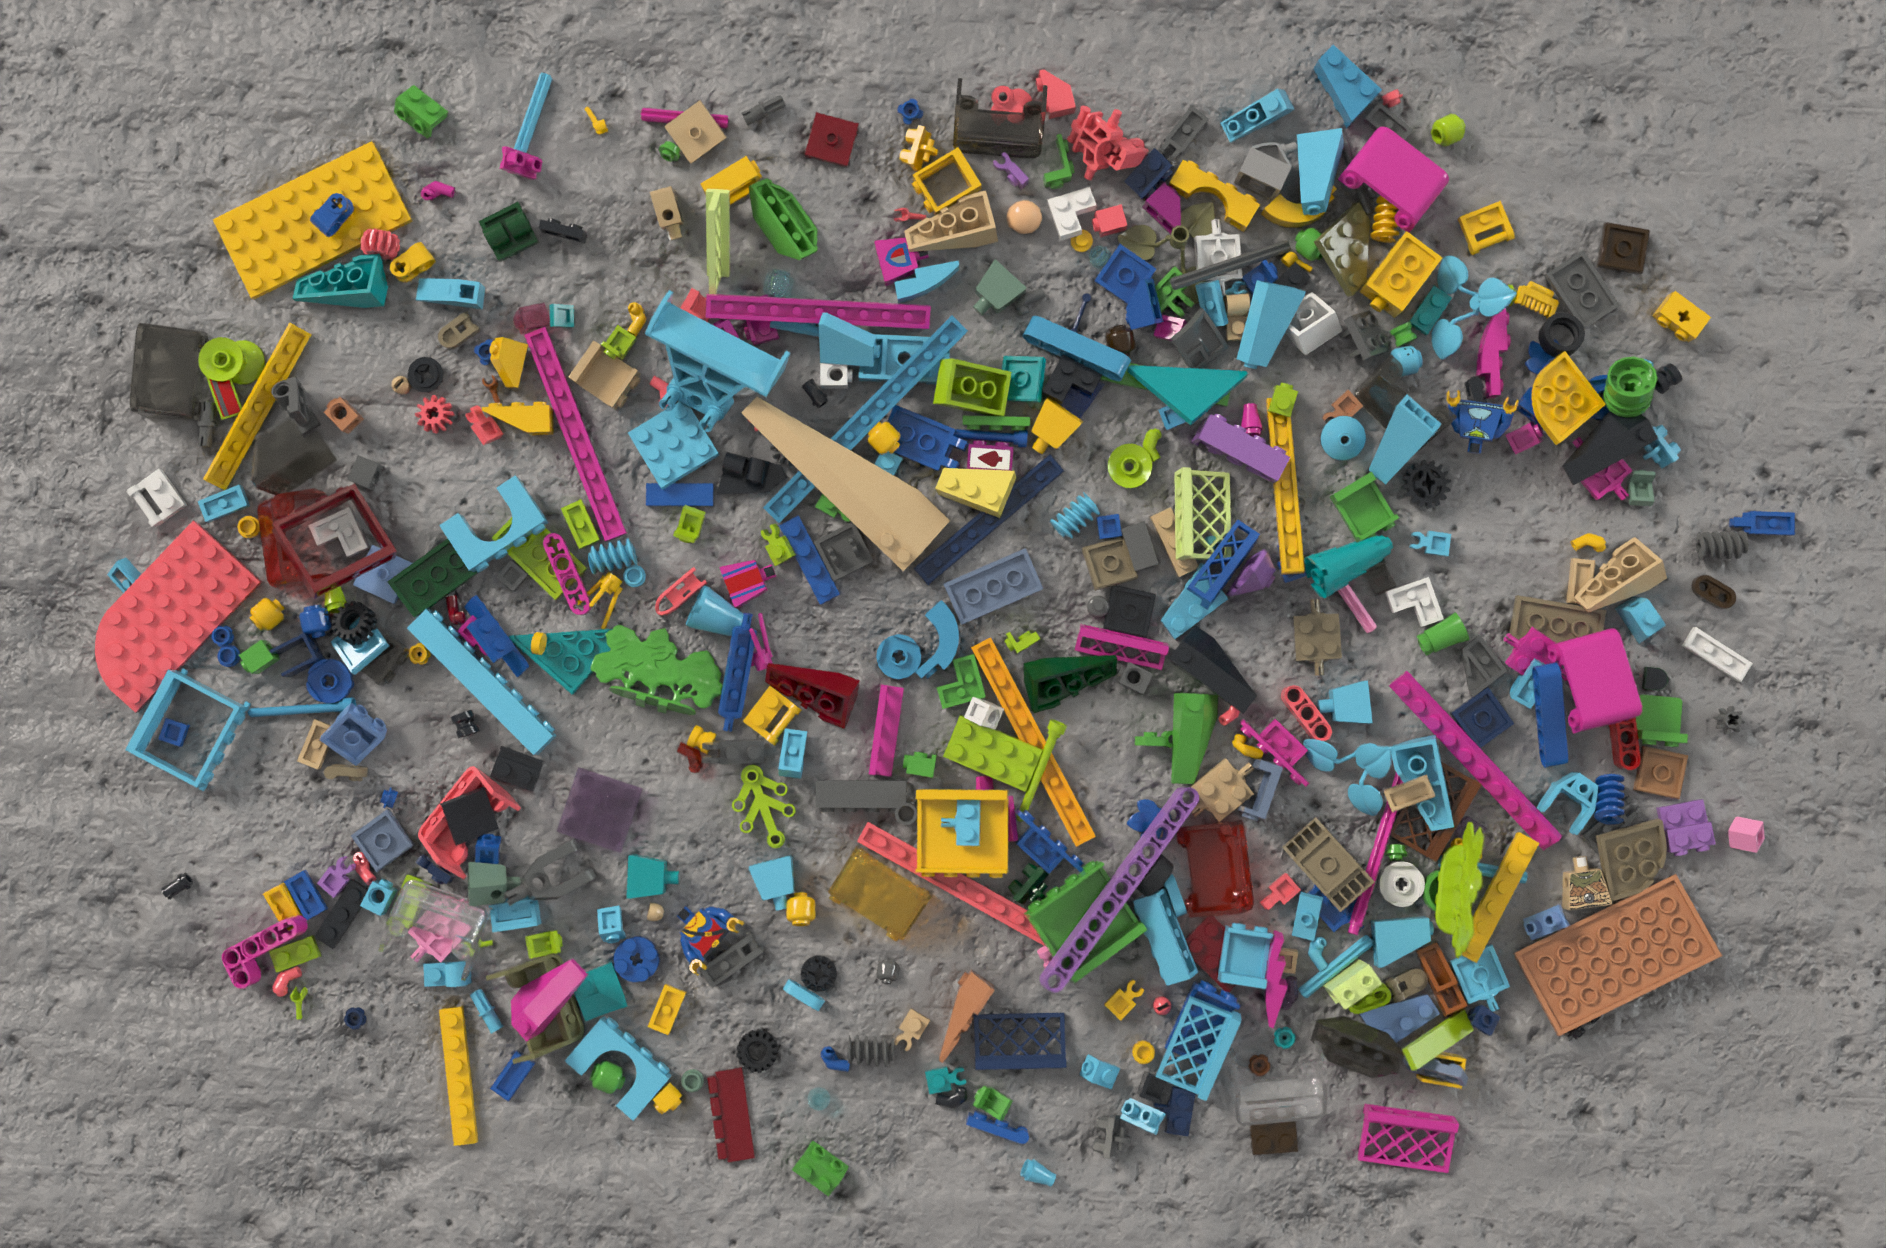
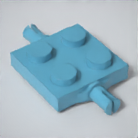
[1449,944,1510,1012]

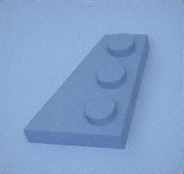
[1359,994,1440,1051]

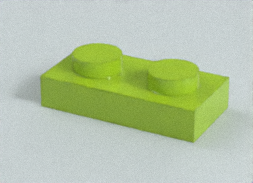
[561,499,601,550]
[269,935,321,973]

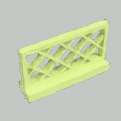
[706,189,730,294]
[1174,467,1231,560]

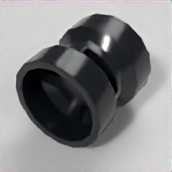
[1655,363,1682,394]
[451,710,480,739]

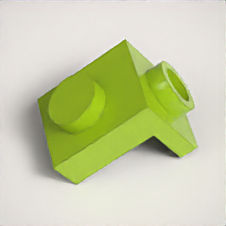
[601,325,637,360]
[1268,383,1298,417]
[673,505,706,543]
[525,930,563,959]

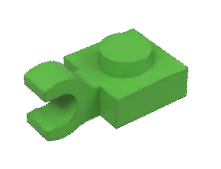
[1135,731,1173,748]

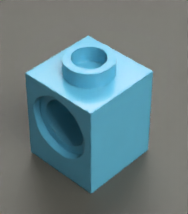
[360,878,398,916]

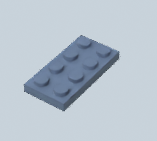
[944,548,1043,625]

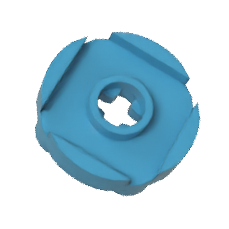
[876,634,921,679]

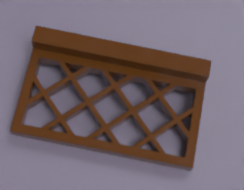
[1390,762,1482,862]

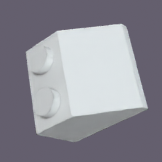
[1285,292,1342,355]

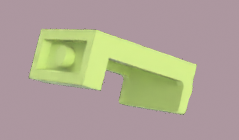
[1323,959,1381,1009]

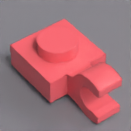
[465,405,503,445]
[1260,873,1301,910]

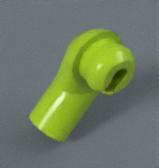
[1142,428,1162,463]

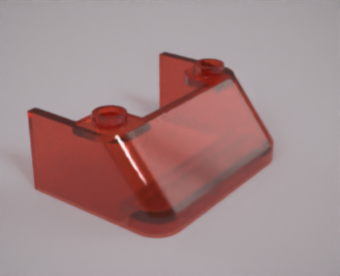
[257,488,331,589]

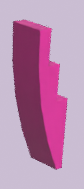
[1265,930,1287,1028]

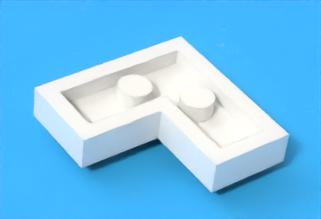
[1047,187,1097,241]
[308,507,369,557]
[1385,577,1444,627]

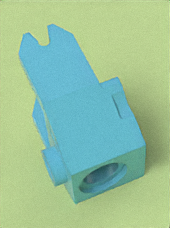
[1537,772,1598,835]

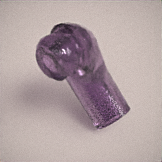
[1281,976,1298,1010]

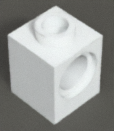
[820,363,853,389]
[964,697,1004,729]

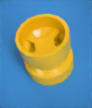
[687,725,717,754]

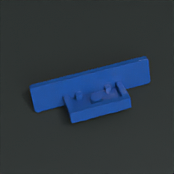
[465,595,529,677]
[1015,809,1084,874]

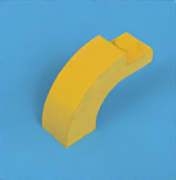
[1261,185,1337,228]

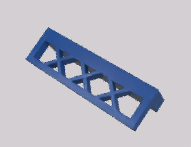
[1187,520,1260,610]

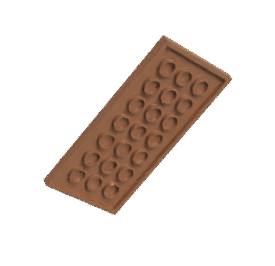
[1513,874,1722,1036]

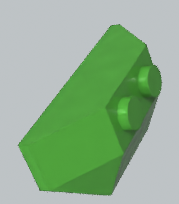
[749,178,818,260]

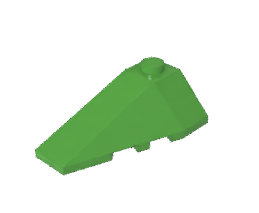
[1171,693,1218,784]

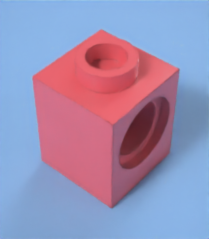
[1092,204,1128,237]

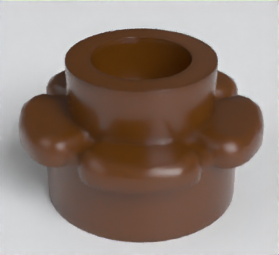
[1248,1054,1271,1077]

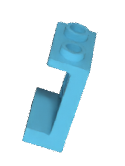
[1218,922,1273,989]

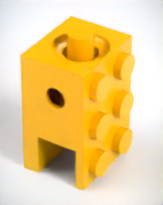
[1359,231,1442,318]

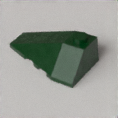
[1023,655,1117,713]

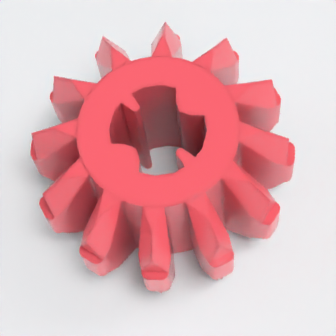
[360,228,400,260]
[415,395,455,434]

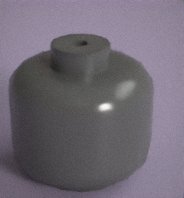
[876,960,899,984]

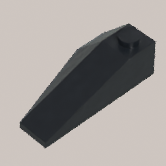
[1562,411,1658,485]

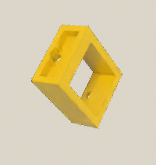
[911,147,982,215]
[700,156,762,205]

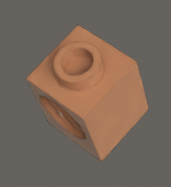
[324,397,364,434]

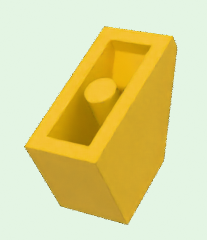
[490,337,528,388]

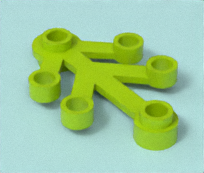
[732,765,796,848]

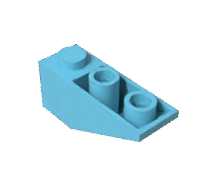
[1221,88,1295,142]
[416,278,486,309]

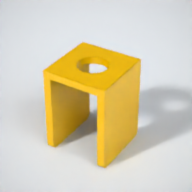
[1416,1052,1466,1089]

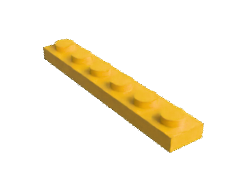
[1462,832,1539,963]
[439,1006,478,1146]

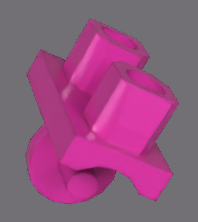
[499,146,542,180]

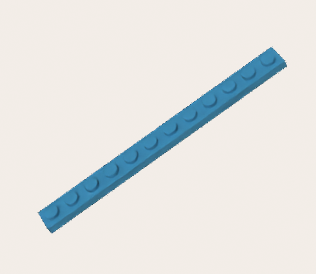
[763,315,968,523]

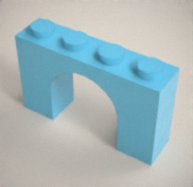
[439,476,549,572]
[565,1016,672,1120]

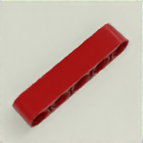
[1609,717,1641,770]

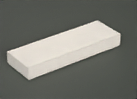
[1682,627,1753,682]

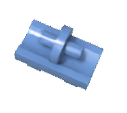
[1523,904,1570,940]

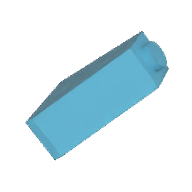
[819,313,880,367]
[1370,916,1434,968]

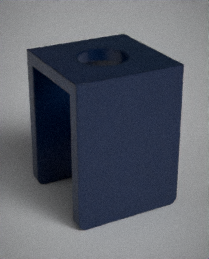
[269,633,325,677]

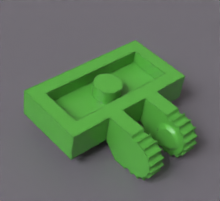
[1155,266,1195,318]

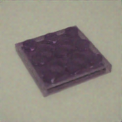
[556,767,643,853]

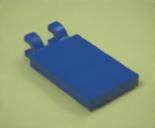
[887,405,968,472]

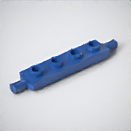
[718,613,757,732]

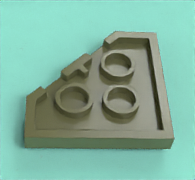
[1314,202,1370,297]

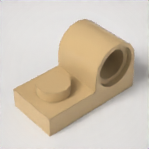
[1224,294,1250,341]

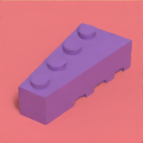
[1191,414,1290,483]

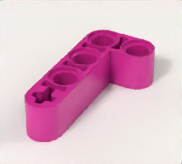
[222,915,308,989]

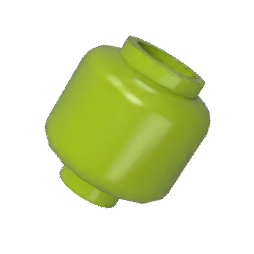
[1431,114,1465,147]

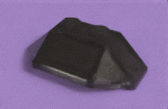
[1310,1016,1405,1078]

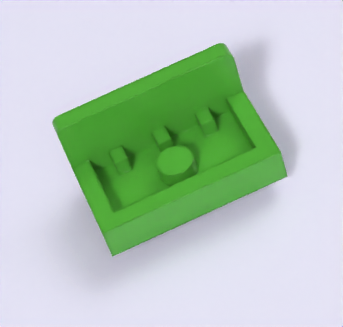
[394,85,448,139]
[792,1141,849,1197]

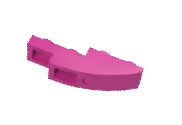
[1476,308,1511,399]

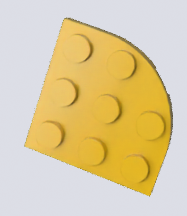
[1532,351,1606,445]

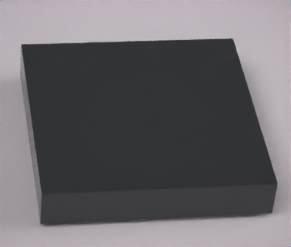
[1103,585,1156,638]
[440,787,499,846]

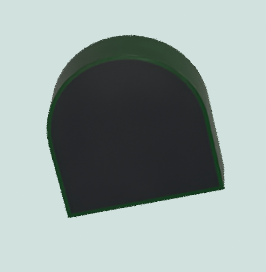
[1642,667,1668,690]

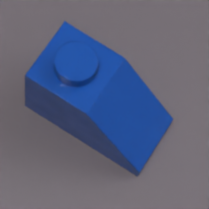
[1126,279,1163,330]

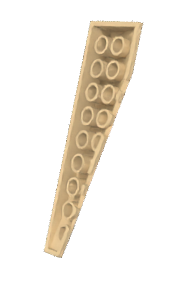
[741,397,950,571]

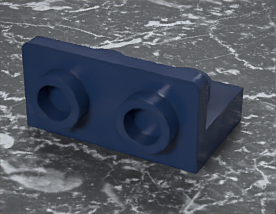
[1124,148,1175,200]

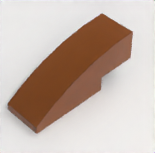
[1416,942,1468,1018]

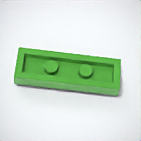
[962,415,1030,430]

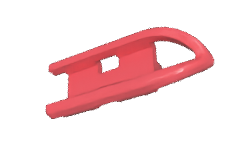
[655,567,707,616]

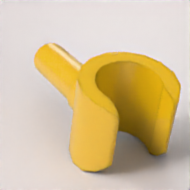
[584,106,608,134]
[1281,252,1313,272]

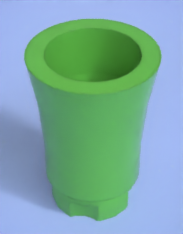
[1416,612,1469,656]

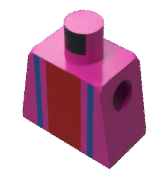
[719,560,776,608]

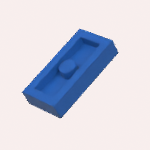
[284,870,328,920]

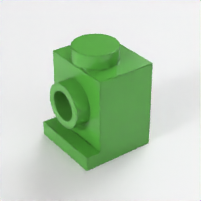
[903,751,936,777]

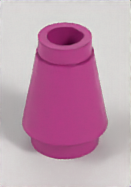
[1241,403,1263,437]

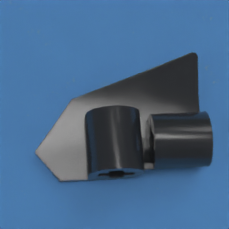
[717,452,786,494]

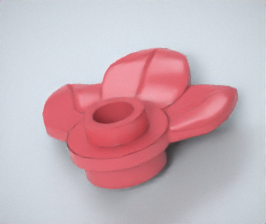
[990,85,1032,126]

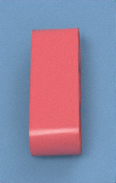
[1281,685,1332,741]

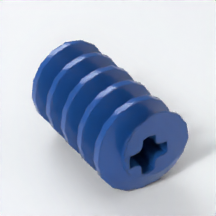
[1594,774,1625,825]

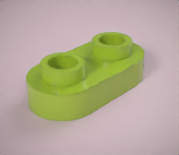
[1348,983,1391,1014]

